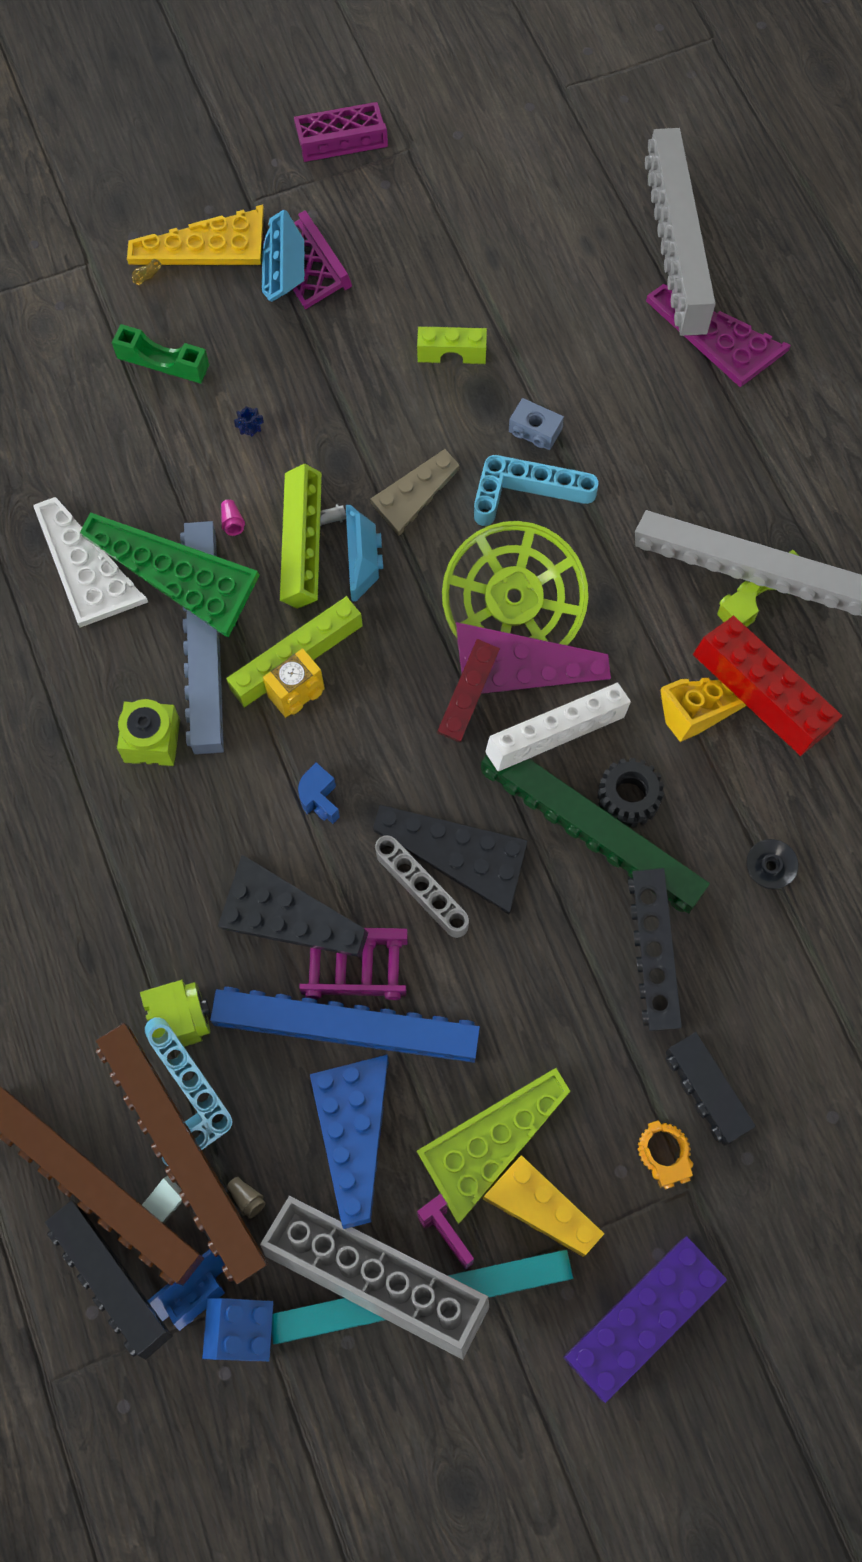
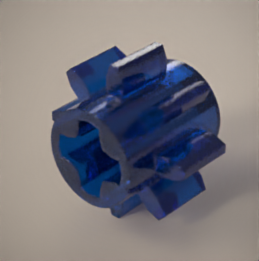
[234,406,264,437]

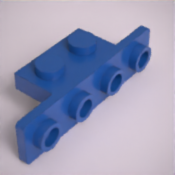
[148,1249,225,1331]

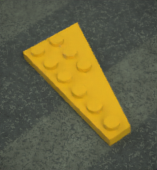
[127,205,264,265]

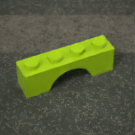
[717,550,799,627]

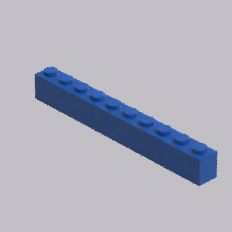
[210,987,480,1063]

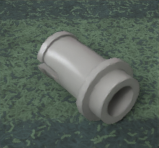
[320,504,346,526]

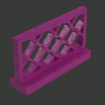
[294,102,388,162]
[262,210,352,310]
[417,1194,474,1270]

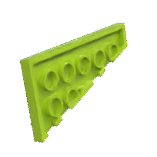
[417,1068,570,1225]

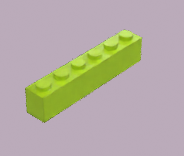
[280,464,322,609]
[226,596,362,708]

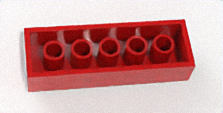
[693,615,842,756]

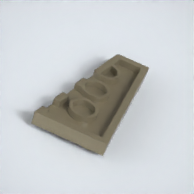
[370,449,459,536]

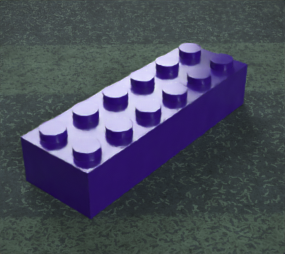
[563,1236,727,1403]

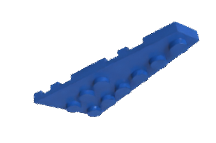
[310,1055,389,1229]

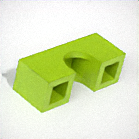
[417,327,487,364]

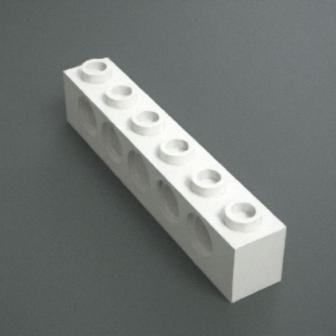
[485,683,631,771]

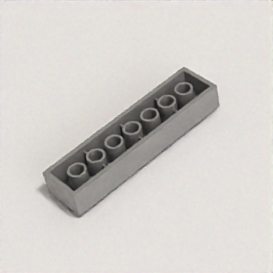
[260,1196,489,1360]

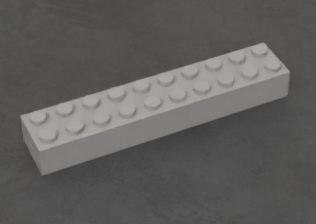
[645,128,715,336]

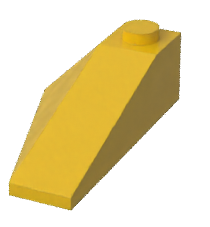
[660,678,747,742]

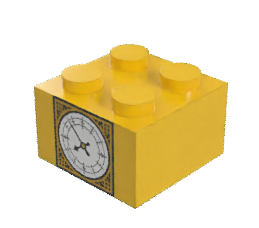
[263,648,324,718]

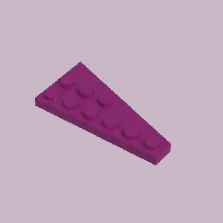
[646,284,791,388]
[456,622,611,694]

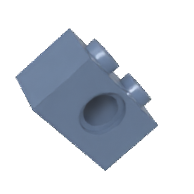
[509,398,564,450]

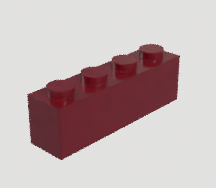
[437,639,500,742]

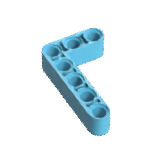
[474,455,598,526]
[145,1017,232,1166]

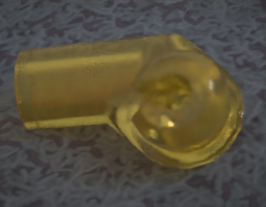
[132,259,161,285]

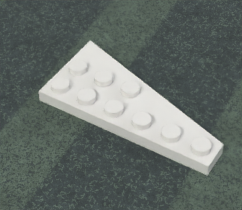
[33,497,148,628]

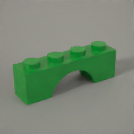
[112,324,209,384]

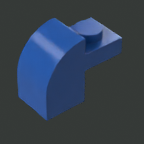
[298,762,340,824]

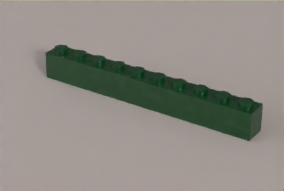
[481,755,710,914]

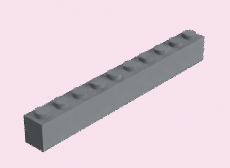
[635,510,862,616]

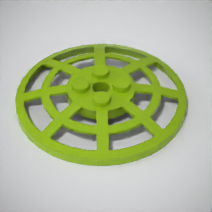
[442,521,588,645]

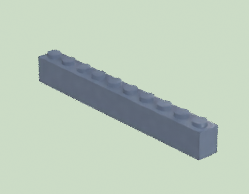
[180,521,224,755]

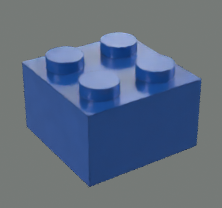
[202,1298,273,1362]

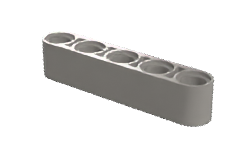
[375,835,469,938]

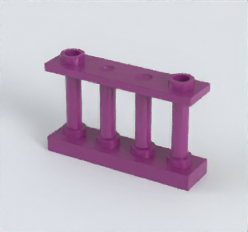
[299,928,408,1000]

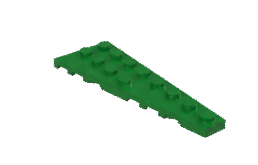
[80,512,260,637]

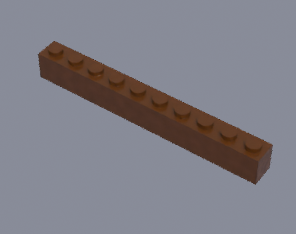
[96,1023,268,1284]
[0,1086,205,1286]

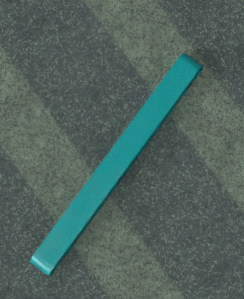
[271,1250,574,1345]

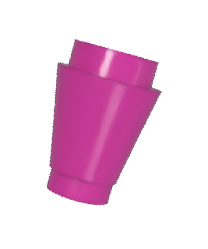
[221,500,245,536]

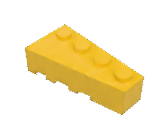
[483,1155,604,1257]

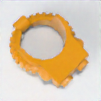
[638,1120,693,1190]

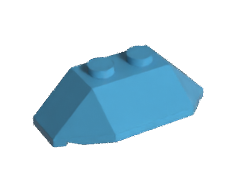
[262,210,305,302]
[346,505,383,601]

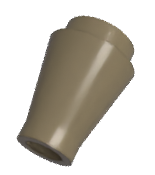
[226,1177,266,1218]

